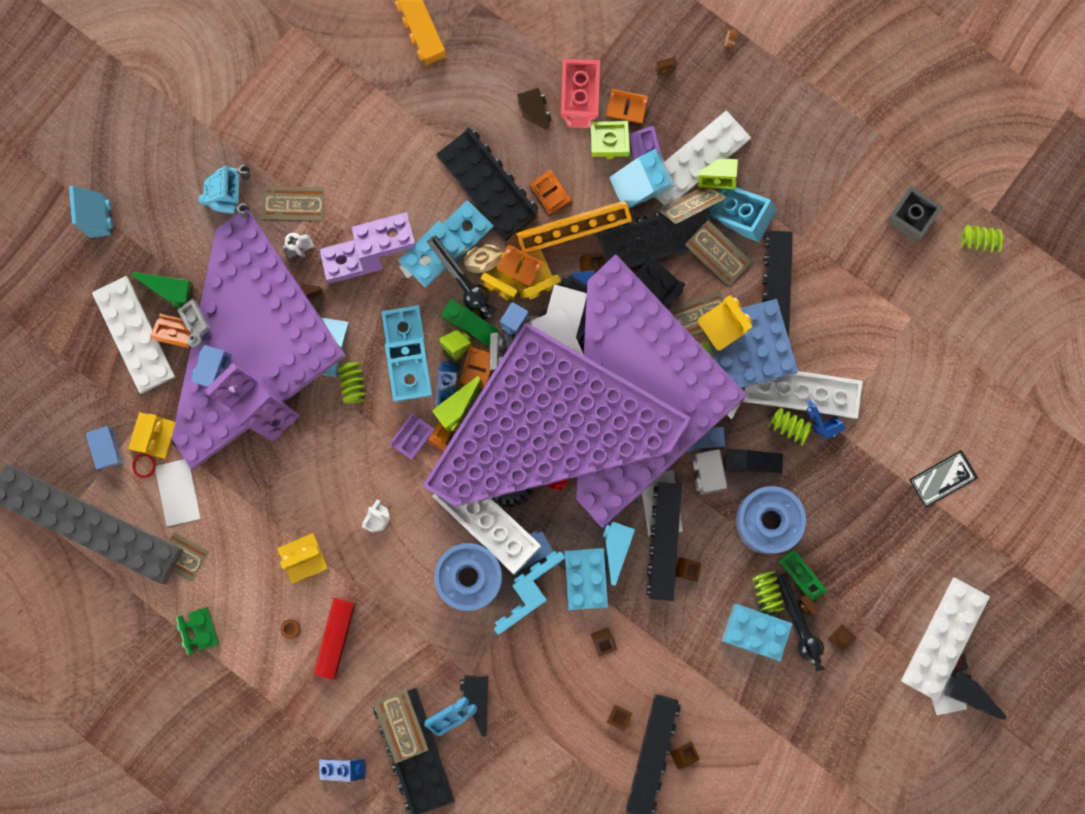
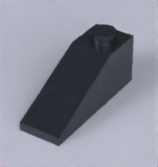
[724,449,783,473]
[945,672,1007,720]
[460,675,488,737]

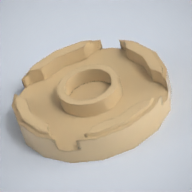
[464,244,501,273]

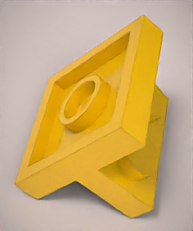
[128,412,176,459]
[277,533,329,584]

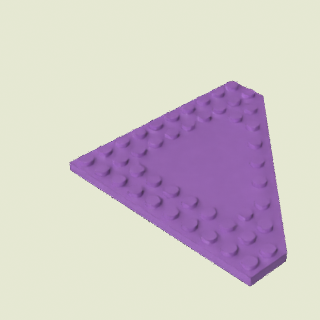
[172,210,346,470]
[576,254,748,528]
[423,322,692,507]

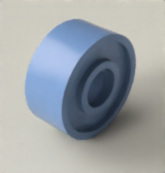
[736,486,806,554]
[434,543,502,611]

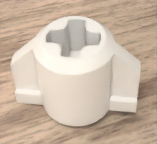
[282,233,314,259]
[362,499,390,532]

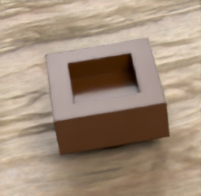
[656,57,677,75]
[798,594,819,615]
[828,624,856,652]
[606,704,633,731]

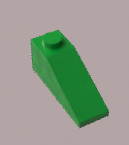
[132,272,193,308]
[441,299,500,348]

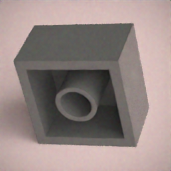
[885,186,942,243]

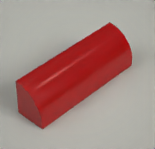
[313,597,356,680]

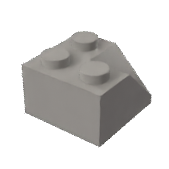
[692,450,727,495]

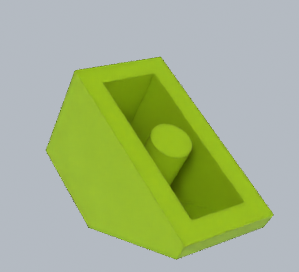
[698,159,738,189]

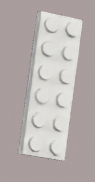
[654,110,751,207]
[92,276,176,394]
[743,371,863,419]
[432,494,542,575]
[901,578,990,701]

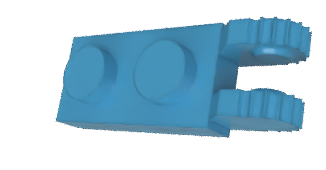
[425,697,478,737]

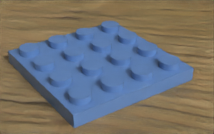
[707,299,798,388]

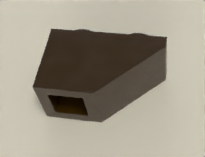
[517,88,552,129]

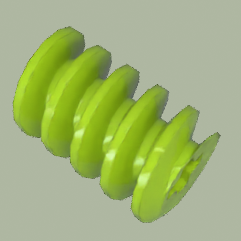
[960,225,1004,253]
[338,362,366,404]
[768,407,811,446]
[752,571,785,613]

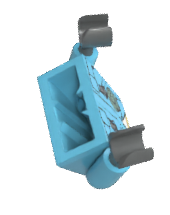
[198,165,251,218]

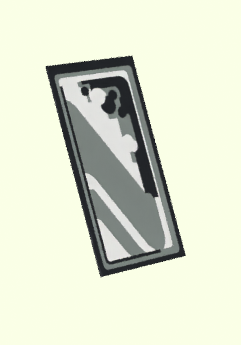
[909,450,978,508]

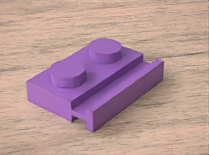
[629,126,664,160]
[389,413,435,460]

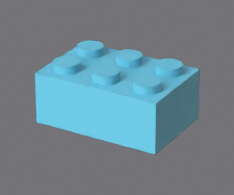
[564,548,608,610]
[721,604,792,661]

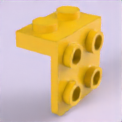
[513,249,561,299]
[480,252,519,301]
[697,295,753,351]

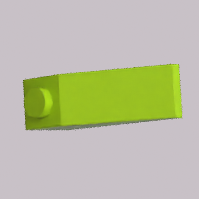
[439,330,472,363]
[432,376,484,433]

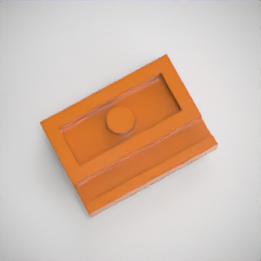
[151,313,191,348]

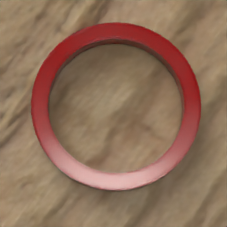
[132,454,156,478]

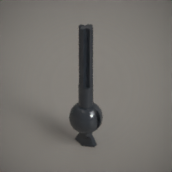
[427,235,497,320]
[776,574,825,673]

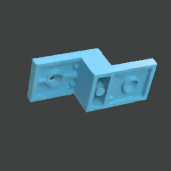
[398,200,494,288]
[381,305,432,402]
[494,551,565,635]

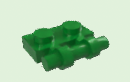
[176,607,220,655]

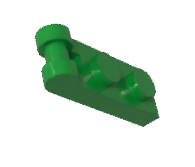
[778,549,828,603]

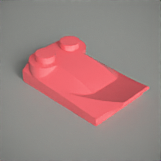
[561,59,600,128]

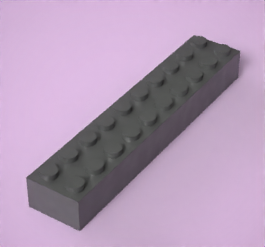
[0,464,184,584]

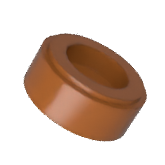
[725,29,737,49]
[280,619,301,639]

